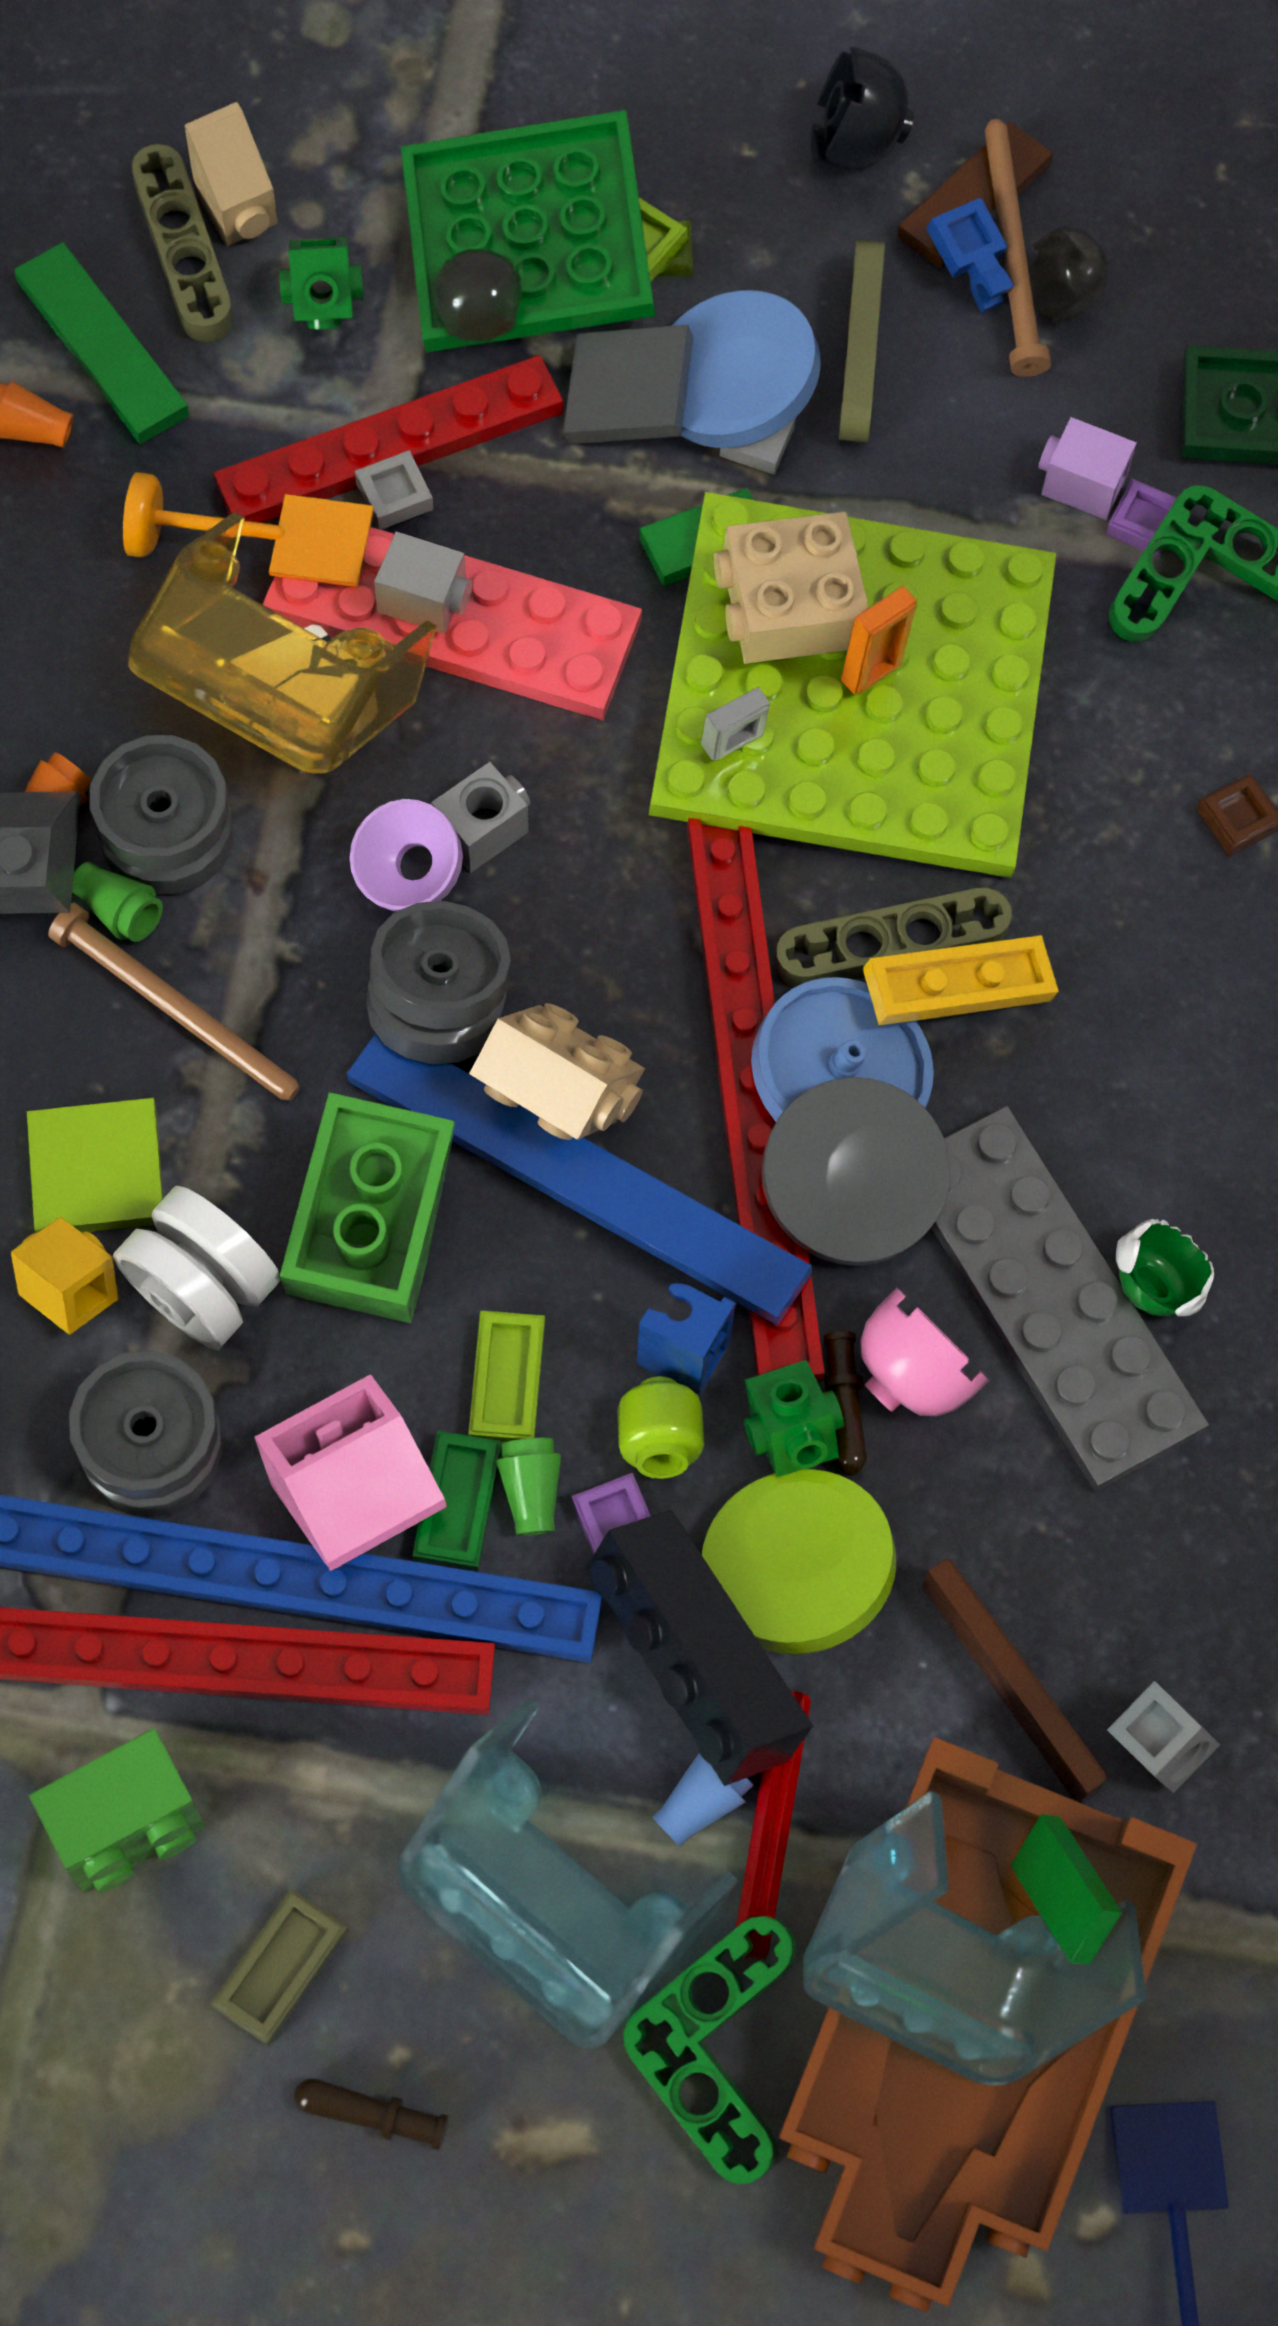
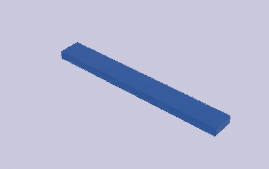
[346,1033,812,1326]

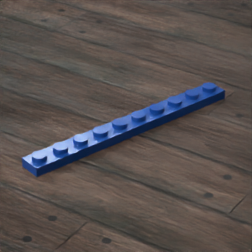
[0,1495,602,1663]

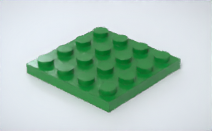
[401,110,655,353]

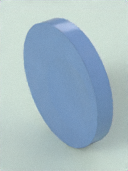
[672,290,821,448]
[751,977,934,1122]

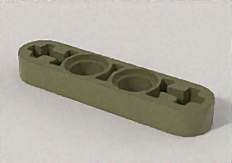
[132,144,233,343]
[839,239,885,442]
[775,888,1012,987]

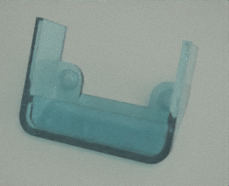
[397,1698,739,2049]
[803,1791,1147,2085]

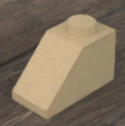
[185,102,278,246]

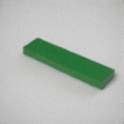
[14,242,190,445]

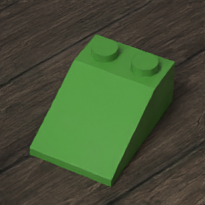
[279,1092,456,1324]

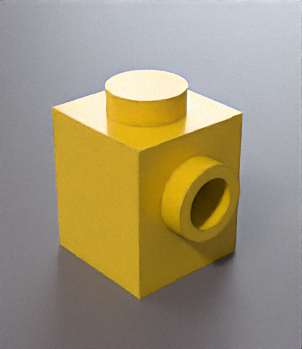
[11,1216,119,1335]

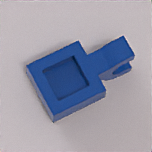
[926,197,1014,314]

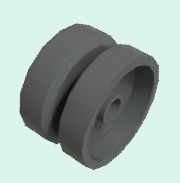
[89,735,233,894]
[367,901,511,1065]
[69,1350,224,1516]

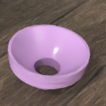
[350,799,463,912]

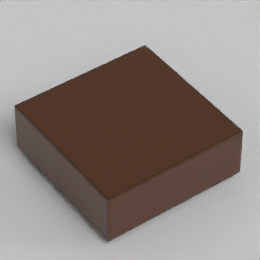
[1196,773,1278,857]

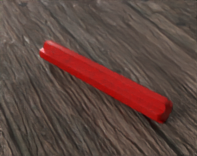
[735,1690,811,1960]

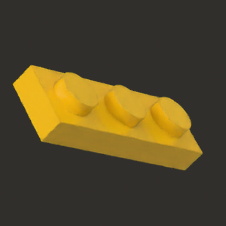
[863,935,1059,1026]

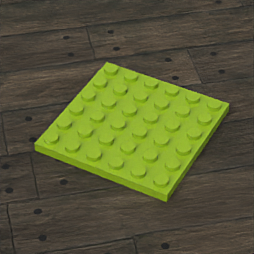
[649,492,1056,878]

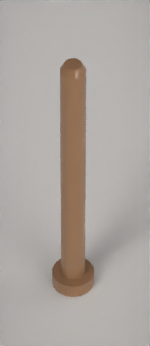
[985,119,1051,377]
[48,903,300,1101]

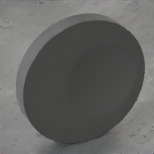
[761,1077,950,1266]

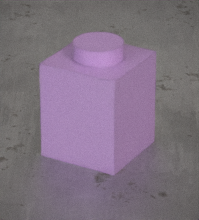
[1038,417,1137,520]

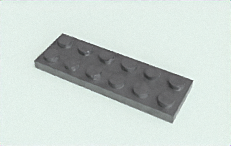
[931,1106,1209,1493]

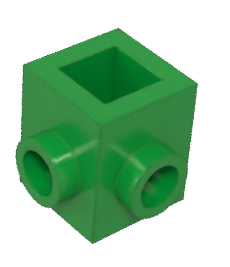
[279,237,364,329]
[744,1360,844,1478]

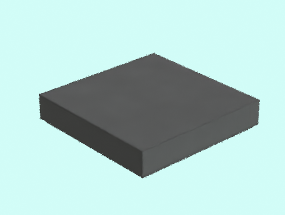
[563,325,693,444]

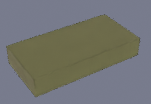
[210,1888,349,2046]

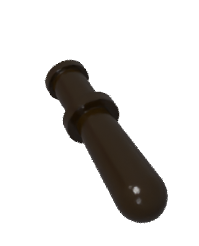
[824,1331,867,1476]
[294,2078,449,2151]

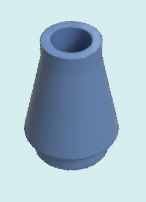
[652,1753,754,1847]

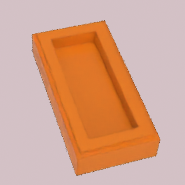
[841,586,917,695]

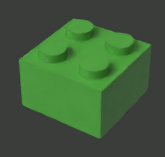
[28,1728,206,1893]

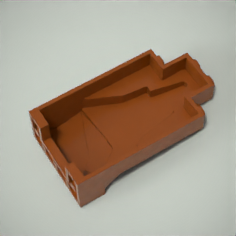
[779,1737,1197,2313]

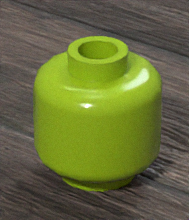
[617,1376,704,1479]

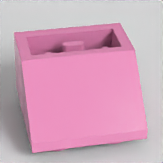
[254,1374,447,1571]

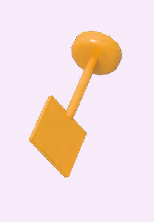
[123,472,374,587]

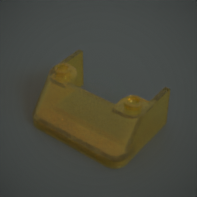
[127,512,437,773]

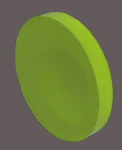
[702,1469,896,1654]

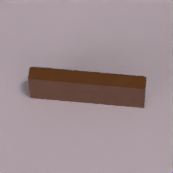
[897,121,1053,270]

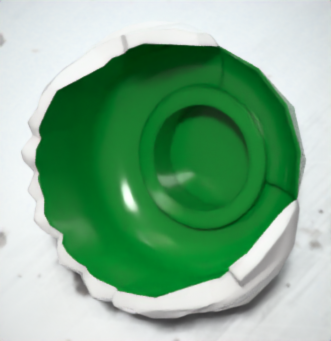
[1116,1219,1214,1317]

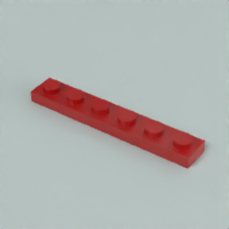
[213,355,563,523]

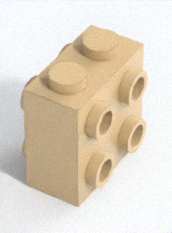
[714,512,869,664]
[469,1003,645,1140]

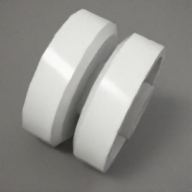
[112,1186,281,1350]

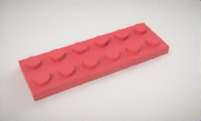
[262,527,642,721]

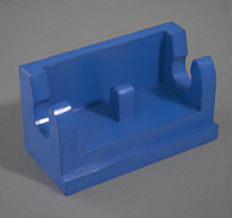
[637,1283,736,1397]

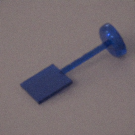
[1111,2101,1229,2326]

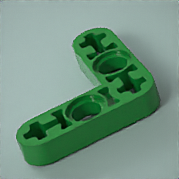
[1109,485,1278,642]
[623,1916,797,2184]

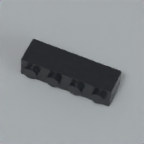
[586,1509,813,1786]

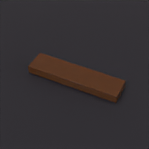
[922,1558,1107,1804]

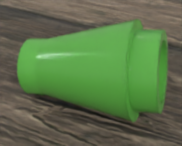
[72,861,163,942]
[496,1438,561,1536]

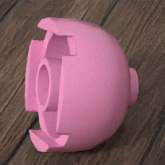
[860,1288,990,1417]

